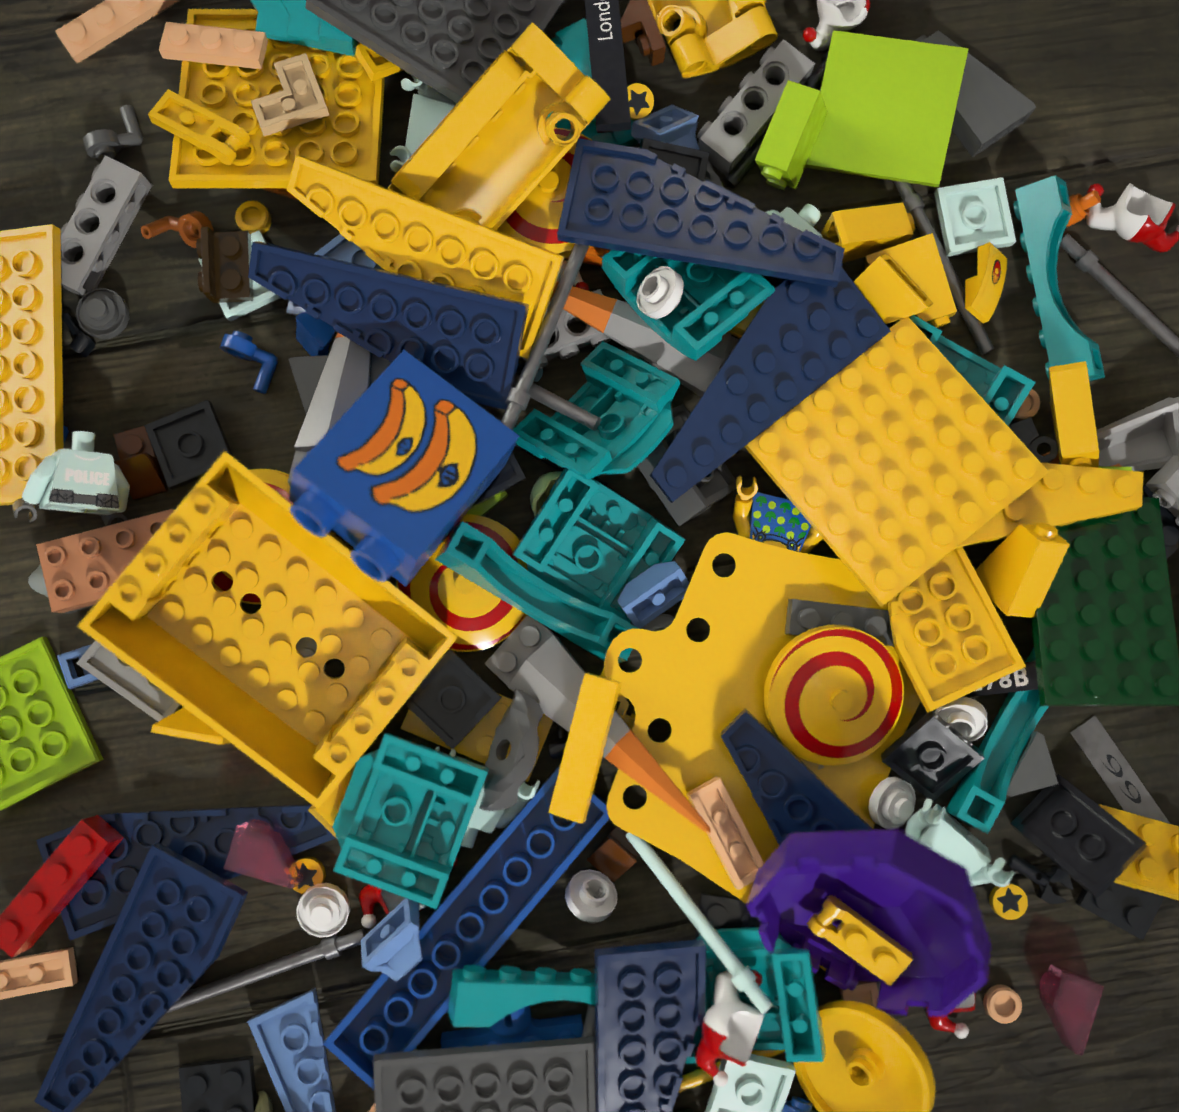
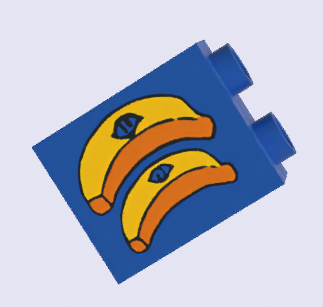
[289,350,520,586]

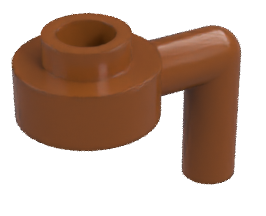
[141,211,213,248]

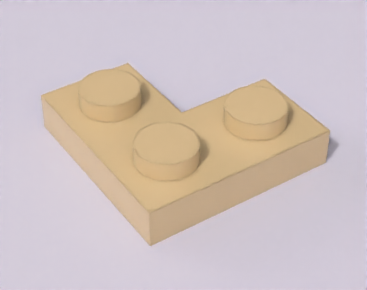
[251,53,329,136]

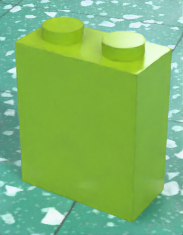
[755,80,828,190]

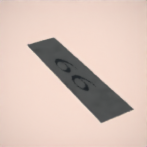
[1070,716,1170,824]

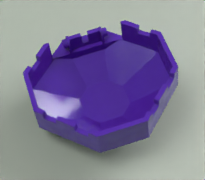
[747,829,991,1017]

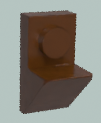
[621,0,666,66]
[113,426,168,501]
[587,806,649,883]

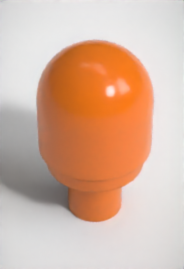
[1066,190,1101,227]

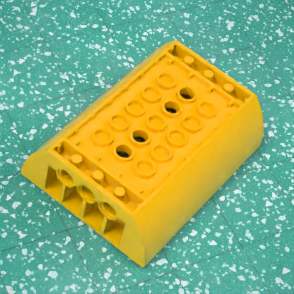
[78,451,458,809]

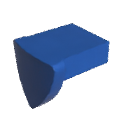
[296,312,336,356]

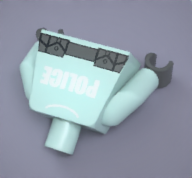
[12,431,130,526]

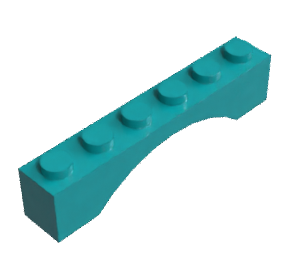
[1013,175,1105,381]
[435,521,639,663]
[945,647,1049,834]
[448,965,595,1027]

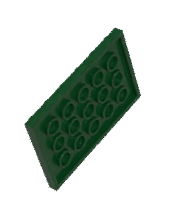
[1031,498,1179,706]

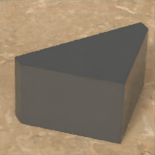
[1006,731,1058,797]

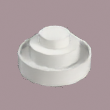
[636,266,684,319]
[935,697,987,742]
[868,777,916,830]
[565,869,617,923]
[297,883,350,937]

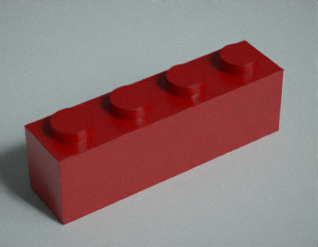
[0,815,124,958]

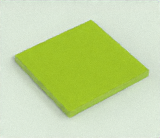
[806,30,969,188]
[0,637,104,811]

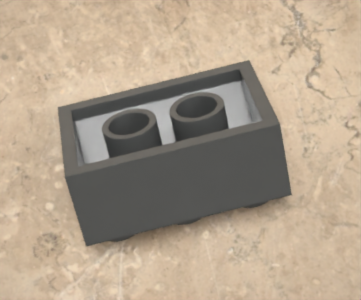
[637,404,737,526]

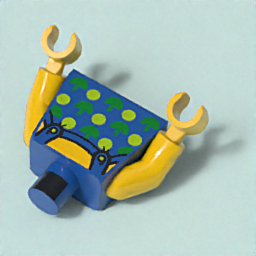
[733,476,823,554]

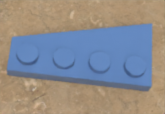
[248,988,336,1112]

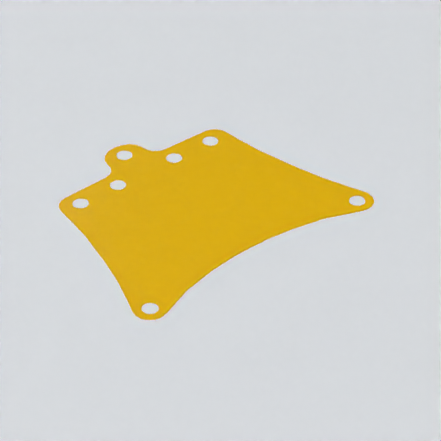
[604,532,921,971]

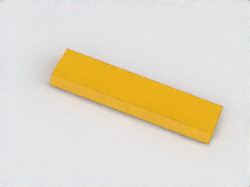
[548,673,621,824]

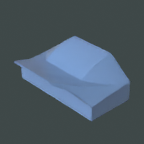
[631,105,700,150]
[617,561,689,629]
[361,898,422,982]

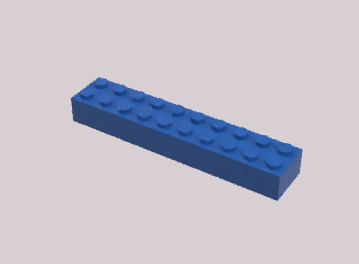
[323,763,609,1091]

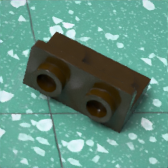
[196,227,253,303]

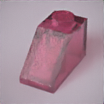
[224,819,303,889]
[1040,964,1104,1056]

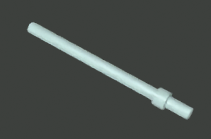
[625,832,773,1014]

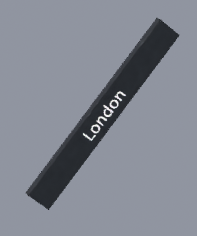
[585,0,631,133]

